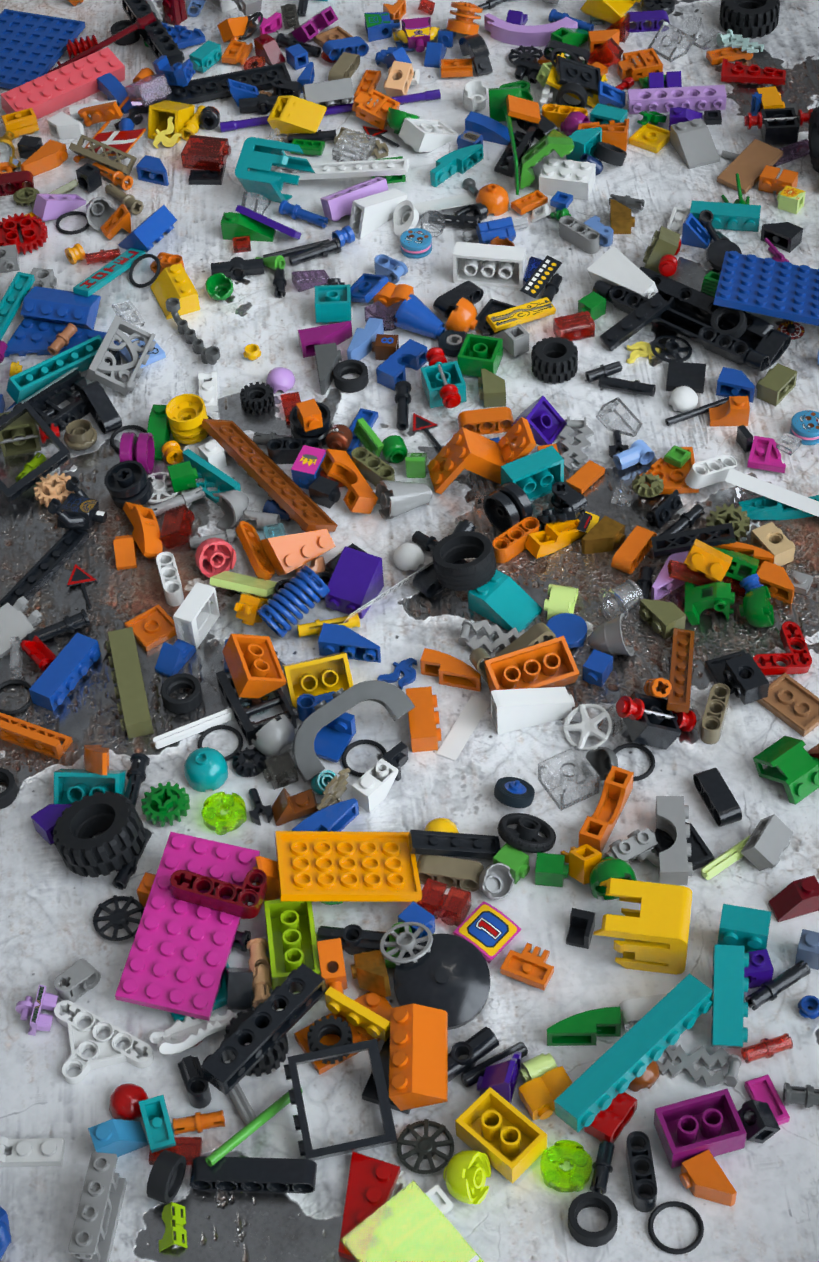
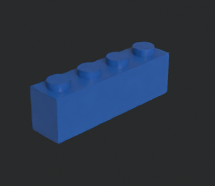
[29,633,101,712]

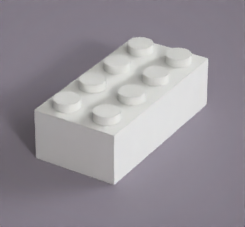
[452,241,526,289]

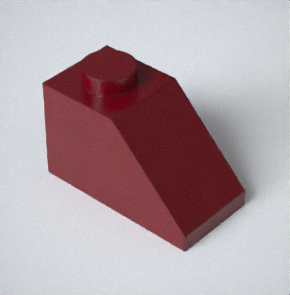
[254,33,286,65]
[768,875,819,922]

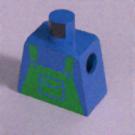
[364,12,400,42]

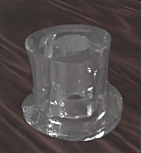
[599,579,643,622]

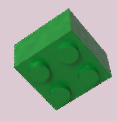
[457,333,503,377]

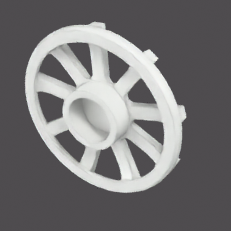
[148,472,179,504]

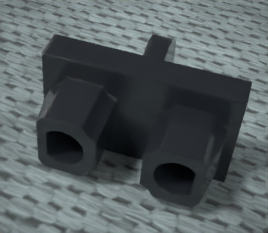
[514,57,541,84]

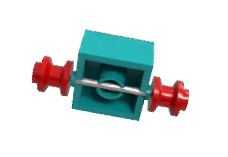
[421,347,466,408]

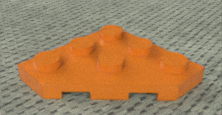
[640,447,699,495]

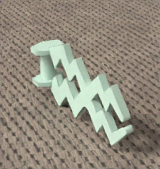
[716,29,764,53]

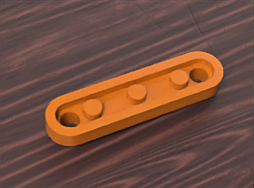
[235,521,275,580]

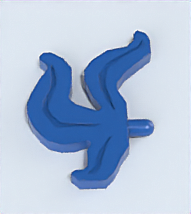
[377,658,417,690]

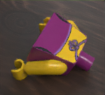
[392,17,440,52]

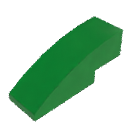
[547,1007,621,1046]

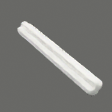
[153,708,235,749]

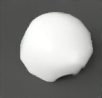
[668,386,698,413]
[393,542,425,571]

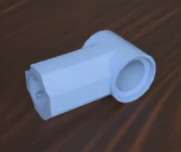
[613,440,655,471]

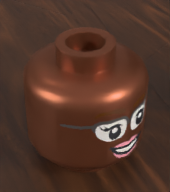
[326,424,353,451]

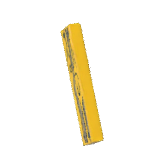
[486,297,556,332]

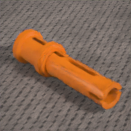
[92,162,133,190]

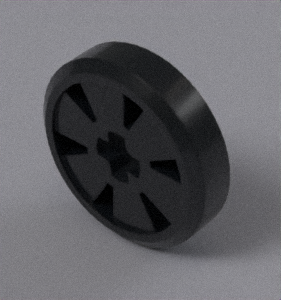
[641,0,675,15]

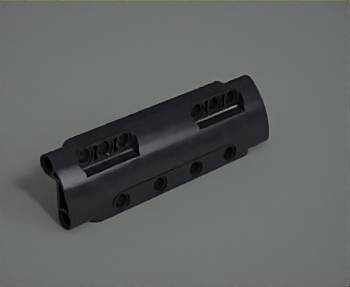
[592,267,791,371]

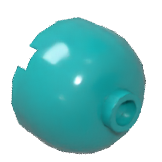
[184,747,229,792]

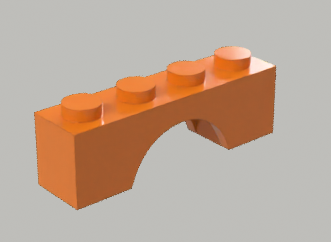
[320,449,378,514]
[579,766,634,853]

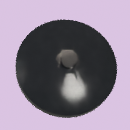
[393,934,490,1030]

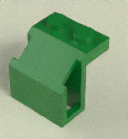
[753,736,819,805]

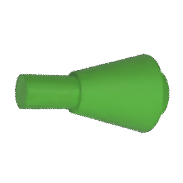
[255,255,286,271]

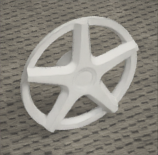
[563,704,612,750]

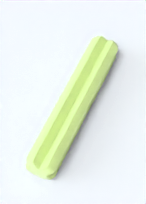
[701,835,751,880]

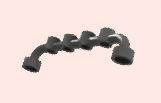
[165,298,220,365]

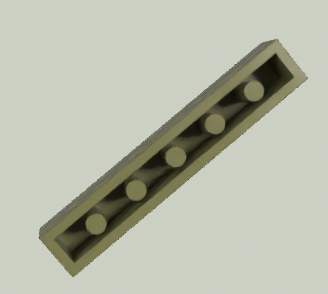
[105,627,154,739]

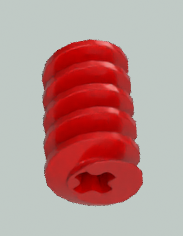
[66,35,98,60]

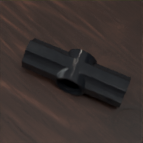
[239,94,286,115]
[211,257,264,280]
[317,924,390,955]
[448,1027,500,1082]

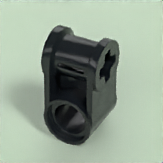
[271,79,303,98]
[551,481,588,511]

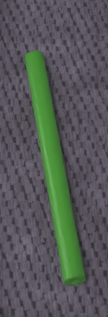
[205,1088,303,1167]

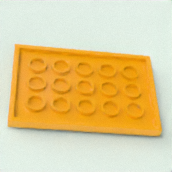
[275,831,422,902]

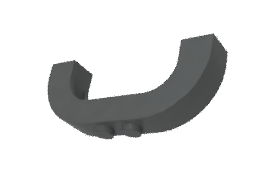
[292,680,415,782]

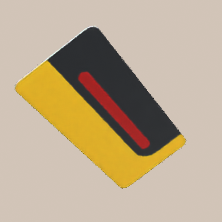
[577,511,600,533]

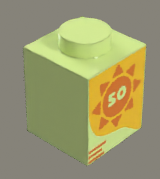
[777,186,806,214]

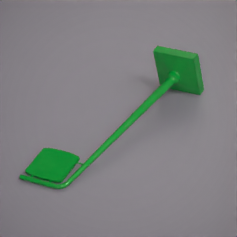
[488,86,522,195]

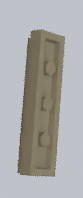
[69,134,137,175]

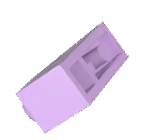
[33,194,86,221]
[651,551,700,600]

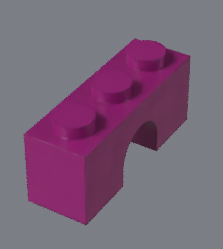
[291,6,338,43]

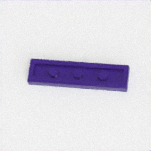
[235,205,301,239]

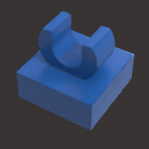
[550,191,573,212]

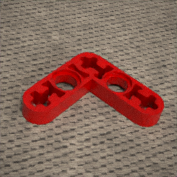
[753,621,812,675]

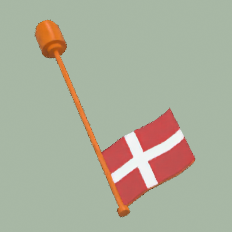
[73,68,154,163]

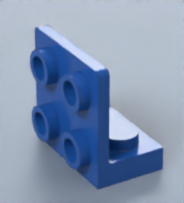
[312,702,356,763]

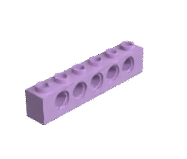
[627,85,727,114]

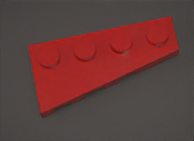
[721,58,786,85]
[338,1151,401,1262]

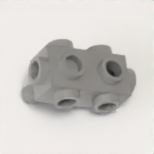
[604,828,659,866]

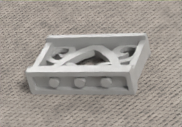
[85,315,156,397]

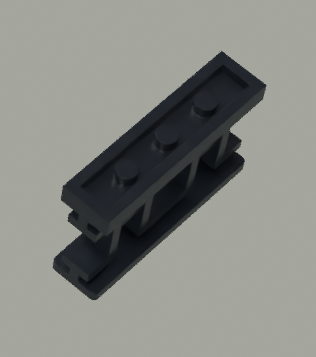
[27,369,104,432]

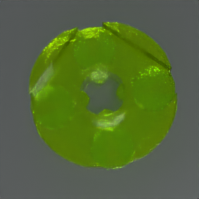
[201,792,247,835]
[540,1140,592,1192]

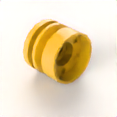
[166,394,208,444]

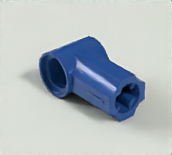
[297,691,335,721]

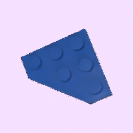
[161,22,206,49]

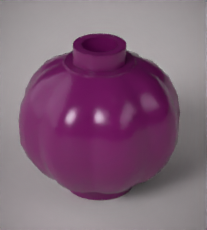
[560,111,591,136]

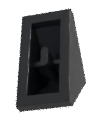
[225,968,253,1010]

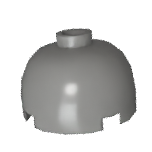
[251,714,295,756]

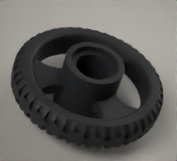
[497,813,556,853]

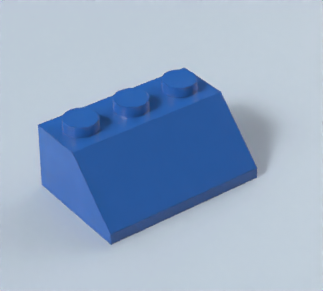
[118,205,177,252]

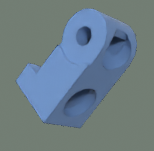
[584,215,614,247]

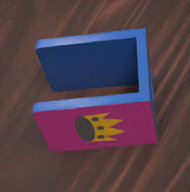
[291,445,326,490]

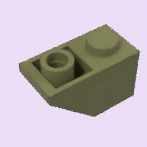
[478,369,506,408]
[639,599,686,639]

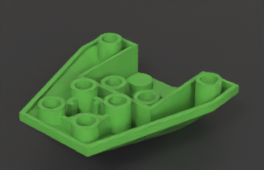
[519,129,575,189]

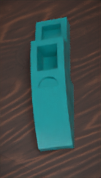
[430,144,484,187]

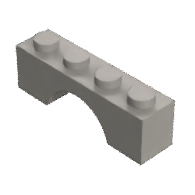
[655,796,693,885]

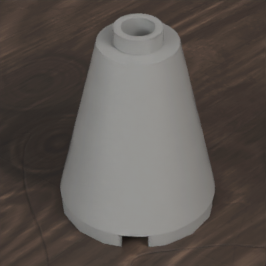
[376,480,432,520]

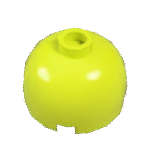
[443,1150,491,1204]

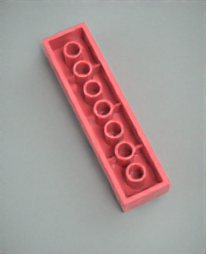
[1,47,125,119]

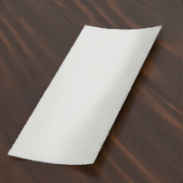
[413,193,476,214]

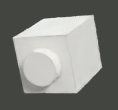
[198,439,227,470]

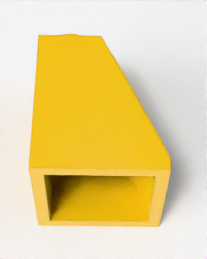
[148,100,195,143]

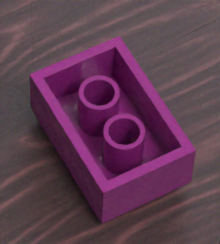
[654,1089,747,1169]

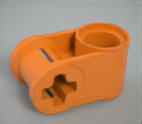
[150,252,185,275]

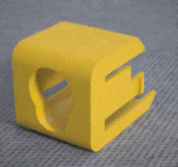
[593,878,693,974]

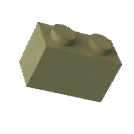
[756,363,797,406]

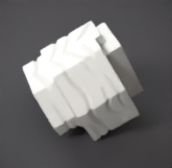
[463,79,489,112]

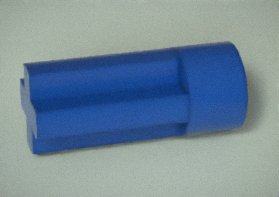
[750,92,762,116]

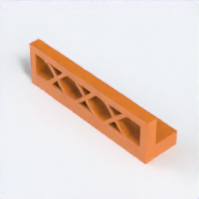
[0,712,73,760]

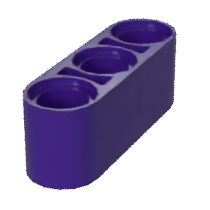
[624,10,670,33]

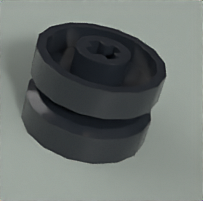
[289,402,332,446]
[104,460,153,510]
[483,482,533,533]

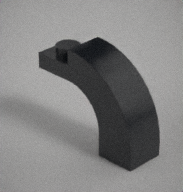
[459,34,493,77]

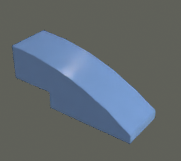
[347,317,384,361]

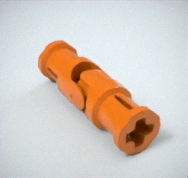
[644,678,672,698]

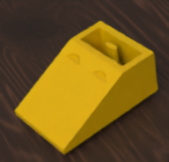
[267,95,327,134]

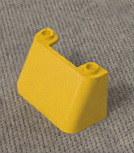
[580,0,641,25]

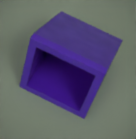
[325,546,384,619]

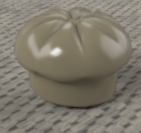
[64,419,97,451]

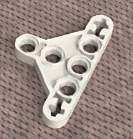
[54,1000,154,1084]

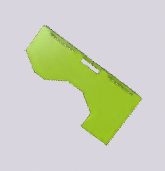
[159,1202,187,1252]

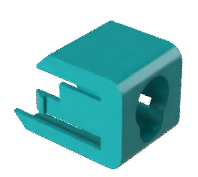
[235,137,315,203]

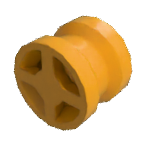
[65,243,86,264]
[162,441,183,465]

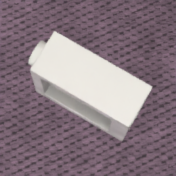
[173,582,220,650]

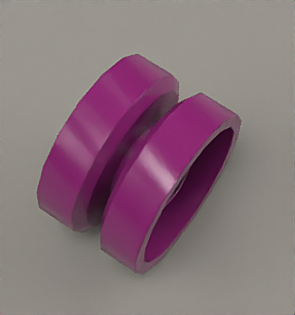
[119,432,155,474]

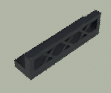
[494,125,537,178]
[651,523,736,558]

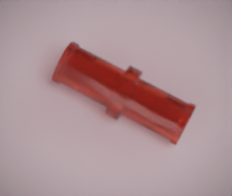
[85,248,121,265]
[741,1033,793,1064]

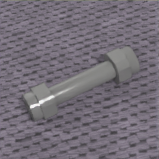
[189,528,238,549]

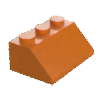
[222,633,287,698]

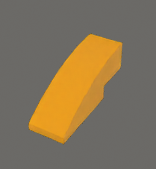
[524,519,586,558]

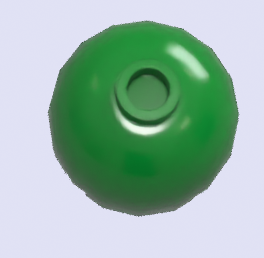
[386,108,420,135]
[739,586,774,628]
[589,857,637,900]

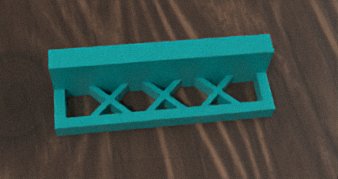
[182,449,241,504]

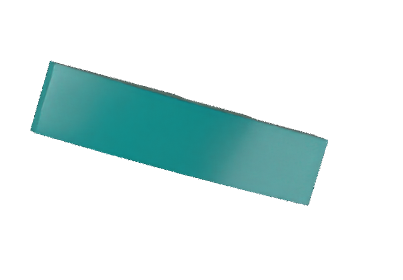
[739,495,819,520]

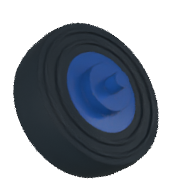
[494,777,535,808]

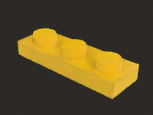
[324,986,390,1041]

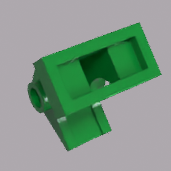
[685,580,735,626]

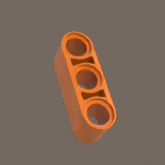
[458,407,514,435]
[492,517,540,564]
[611,525,657,575]

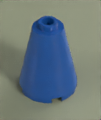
[394,294,446,339]

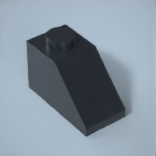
[760,222,803,253]

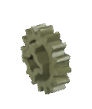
[706,503,750,542]

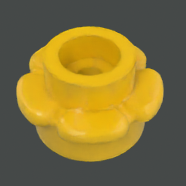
[243,344,261,360]
[9,361,23,376]

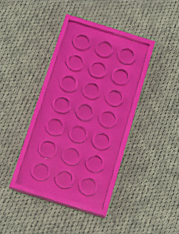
[115,832,260,1021]

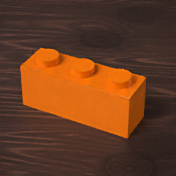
[406,686,442,752]

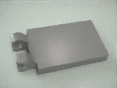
[0,596,42,659]

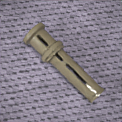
[105,183,144,215]

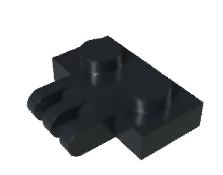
[537,506,581,524]

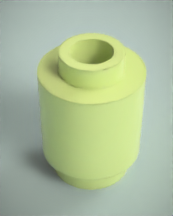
[519,1053,557,1083]

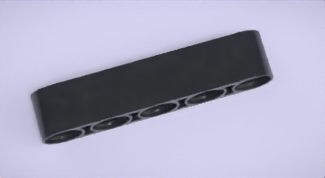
[189,1156,317,1194]

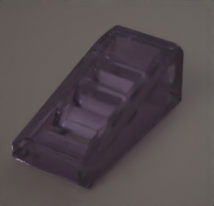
[291,270,330,292]

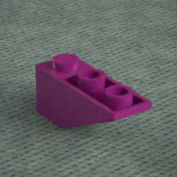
[298,321,352,358]

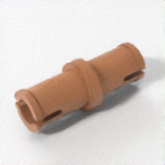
[48,323,78,356]

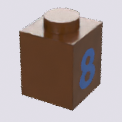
[372,334,399,360]

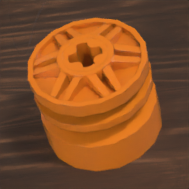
[446,1,483,35]

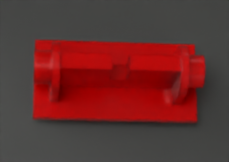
[20,636,57,671]

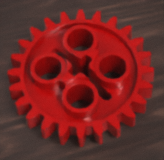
[0,213,48,255]

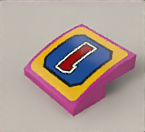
[453,901,522,963]

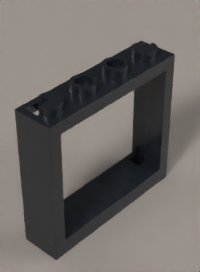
[0,401,71,503]
[284,1039,397,1161]

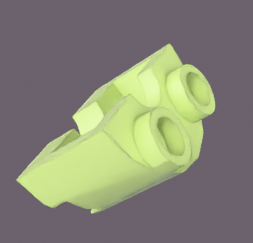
[544,584,579,620]

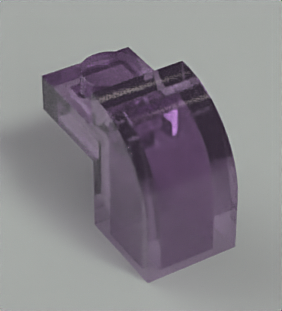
[364,300,403,331]

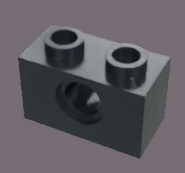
[723,653,769,705]

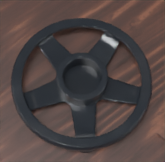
[239,12,263,40]
[651,335,692,363]

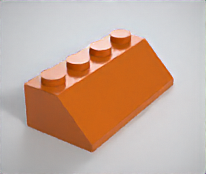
[484,636,580,693]
[389,1003,448,1111]

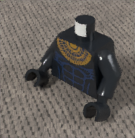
[47,476,107,530]

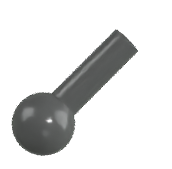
[462,178,479,197]

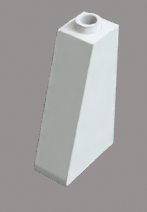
[349,188,407,239]
[587,245,658,299]
[491,687,575,735]

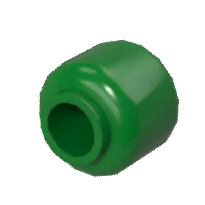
[382,435,408,464]

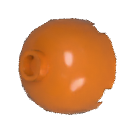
[476,184,509,216]
[445,297,478,333]

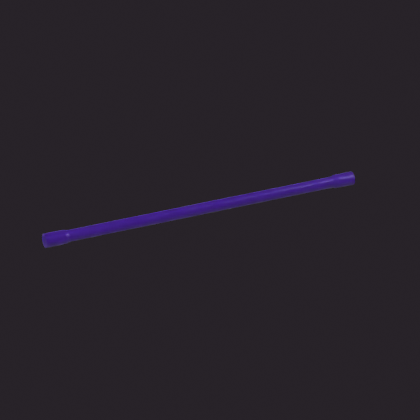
[220,89,441,132]

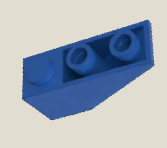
[318,623,381,663]

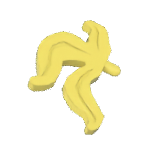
[153,117,182,148]
[626,341,661,364]

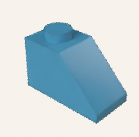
[88,1119,149,1157]

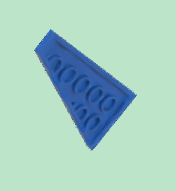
[4,318,121,357]

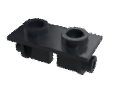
[646,490,683,528]

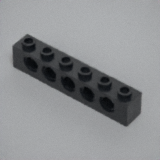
[201,963,326,1095]

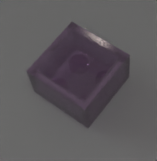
[125,74,172,107]

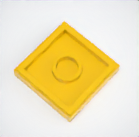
[628,123,670,154]

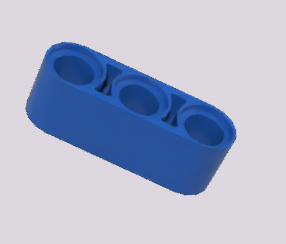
[322,36,369,61]

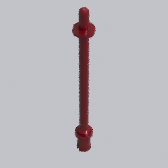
[47,12,157,73]

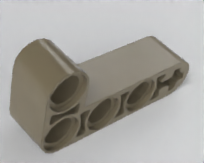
[469,623,556,684]

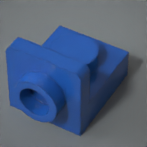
[438,29,456,47]

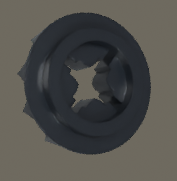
[232,747,267,777]

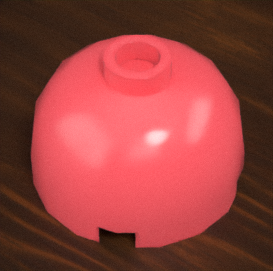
[195,537,236,578]

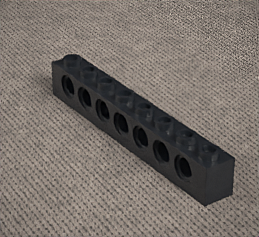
[122,0,184,66]

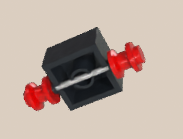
[744,107,813,146]
[616,692,697,750]

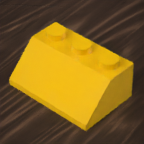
[150,263,200,319]
[282,652,353,708]

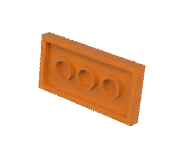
[294,991,393,1075]

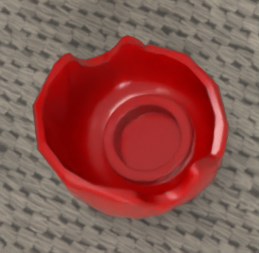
[109,1083,148,1121]

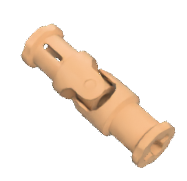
[246,938,272,1009]

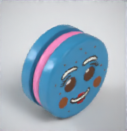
[400,228,432,259]
[790,410,819,445]

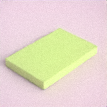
[209,571,277,598]

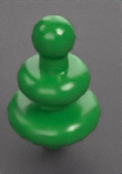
[550,208,571,221]

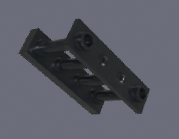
[216,670,298,746]

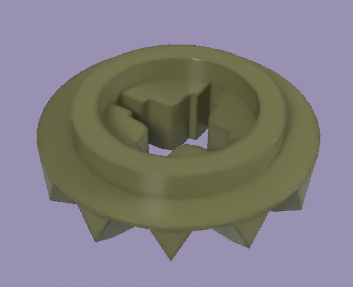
[13,187,40,207]
[632,472,664,498]

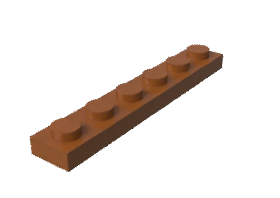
[666,628,695,713]

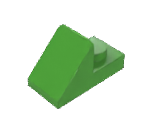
[405,453,427,478]

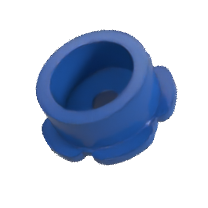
[798,995,819,1019]

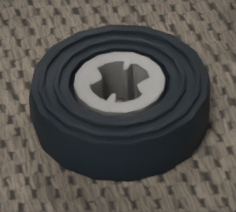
[438,330,467,357]

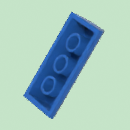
[20,286,101,330]

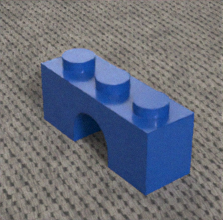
[376,339,428,391]

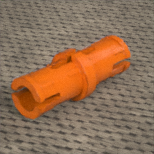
[173,1110,225,1135]

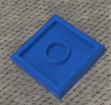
[350,273,389,303]

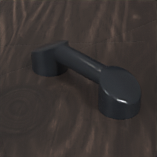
[698,210,730,242]

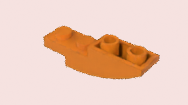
[123,502,163,559]

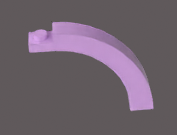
[484,13,578,47]

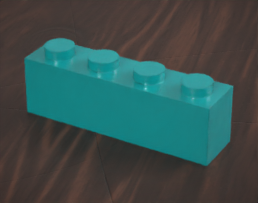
[690,200,761,232]
[711,944,749,1048]

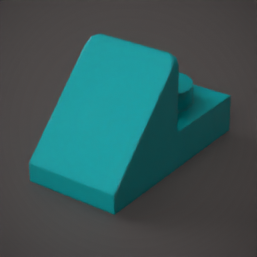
[139,1095,176,1153]

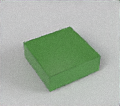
[664,445,691,469]

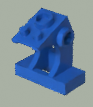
[152,55,196,87]

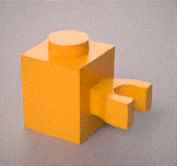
[234,593,268,626]
[561,844,602,885]

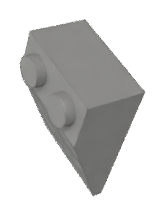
[670,118,720,169]

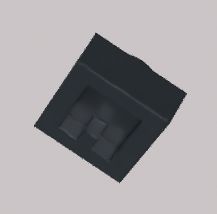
[382,741,408,781]

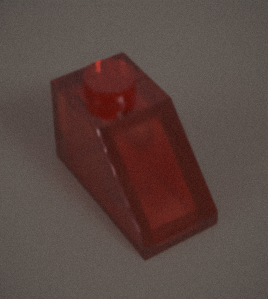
[588,37,624,67]

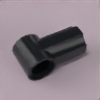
[178,1055,212,1109]

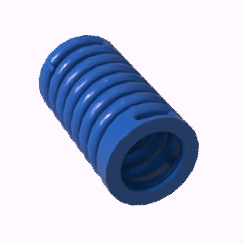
[256,565,330,638]

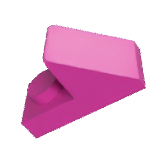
[258,12,283,35]

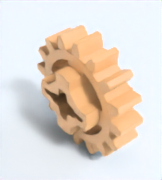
[33,472,75,508]

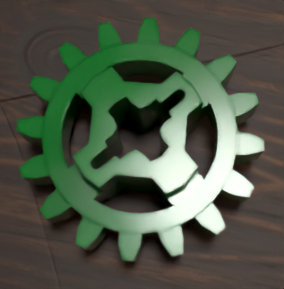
[141,782,190,827]

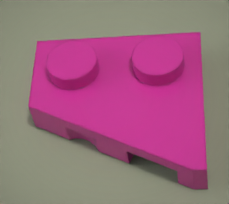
[747,436,786,473]

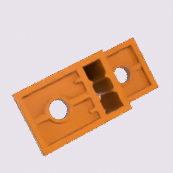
[427,417,536,494]

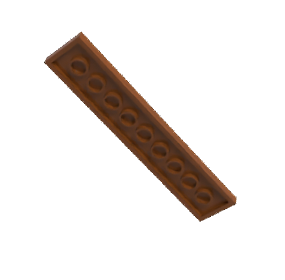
[201,419,338,532]

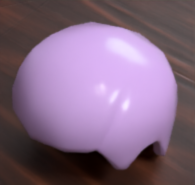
[266,367,295,394]

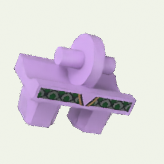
[16,985,58,1036]

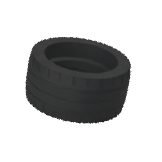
[432,531,496,591]

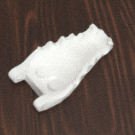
[147,1007,238,1055]

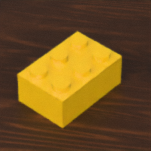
[455,1087,547,1184]

